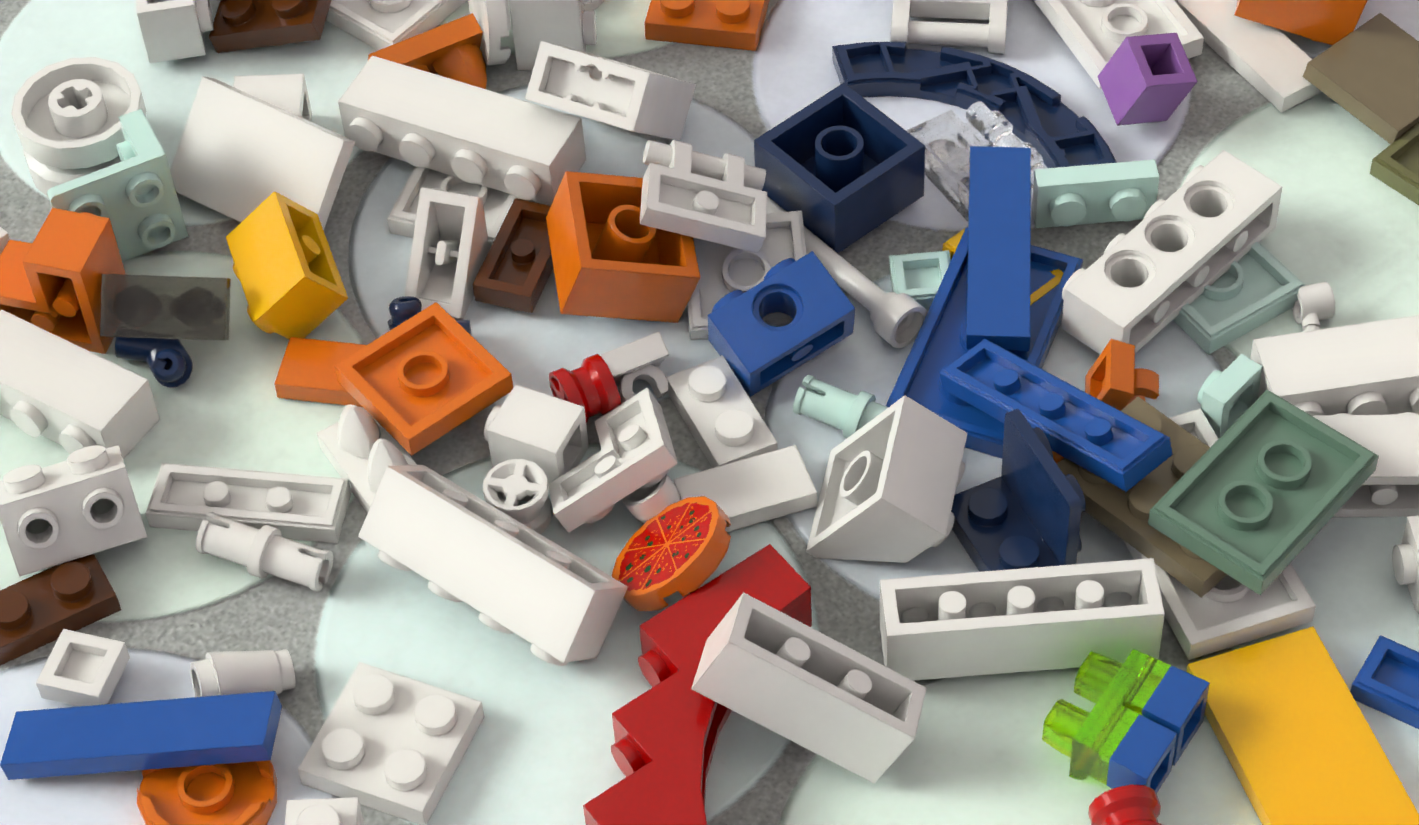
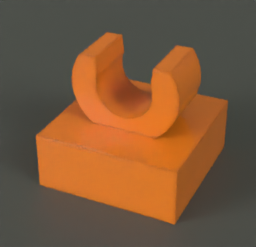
[1085,339,1159,411]

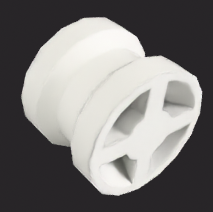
[483,459,552,534]

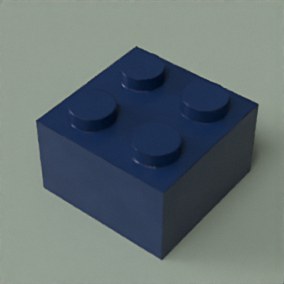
[754,83,925,253]

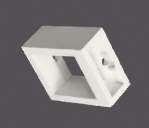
[525,41,696,140]

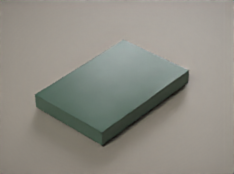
[1148,390,1379,595]

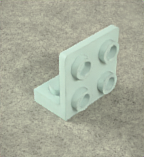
[47,109,189,262]

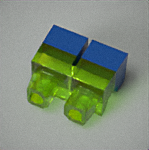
[1042,649,1210,794]

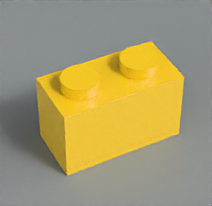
[226,191,348,339]

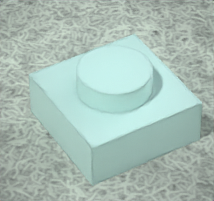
[1197,354,1263,439]

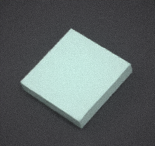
[1173,242,1306,355]

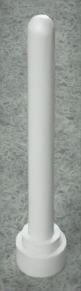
[767,196,927,348]

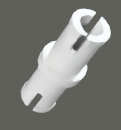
[196,512,333,592]

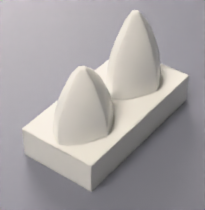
[317,404,417,514]

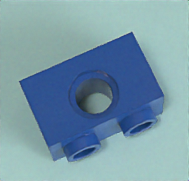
[708,251,855,397]

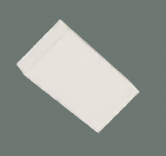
[674,445,817,532]

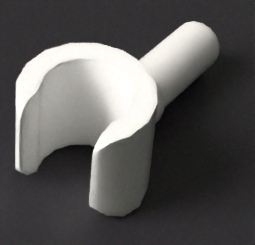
[1292,282,1336,332]

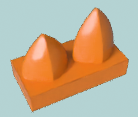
[368,13,487,89]

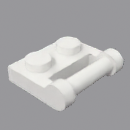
[890,0,1008,54]

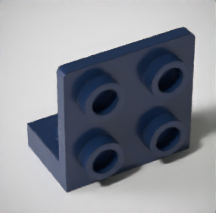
[951,409,1086,572]

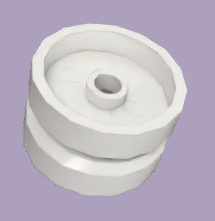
[11,57,146,197]

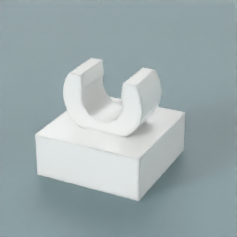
[601,332,669,404]

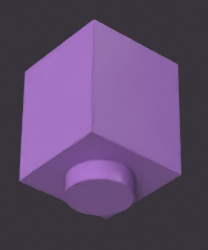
[1097,32,1198,126]

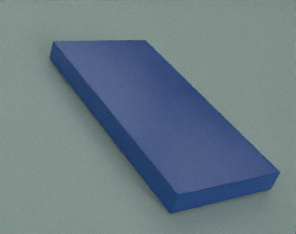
[886,226,1083,459]

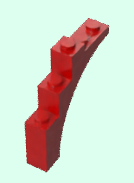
[583,544,812,825]

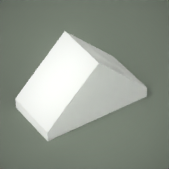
[404,187,490,318]

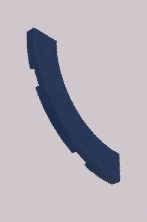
[832,41,1117,168]

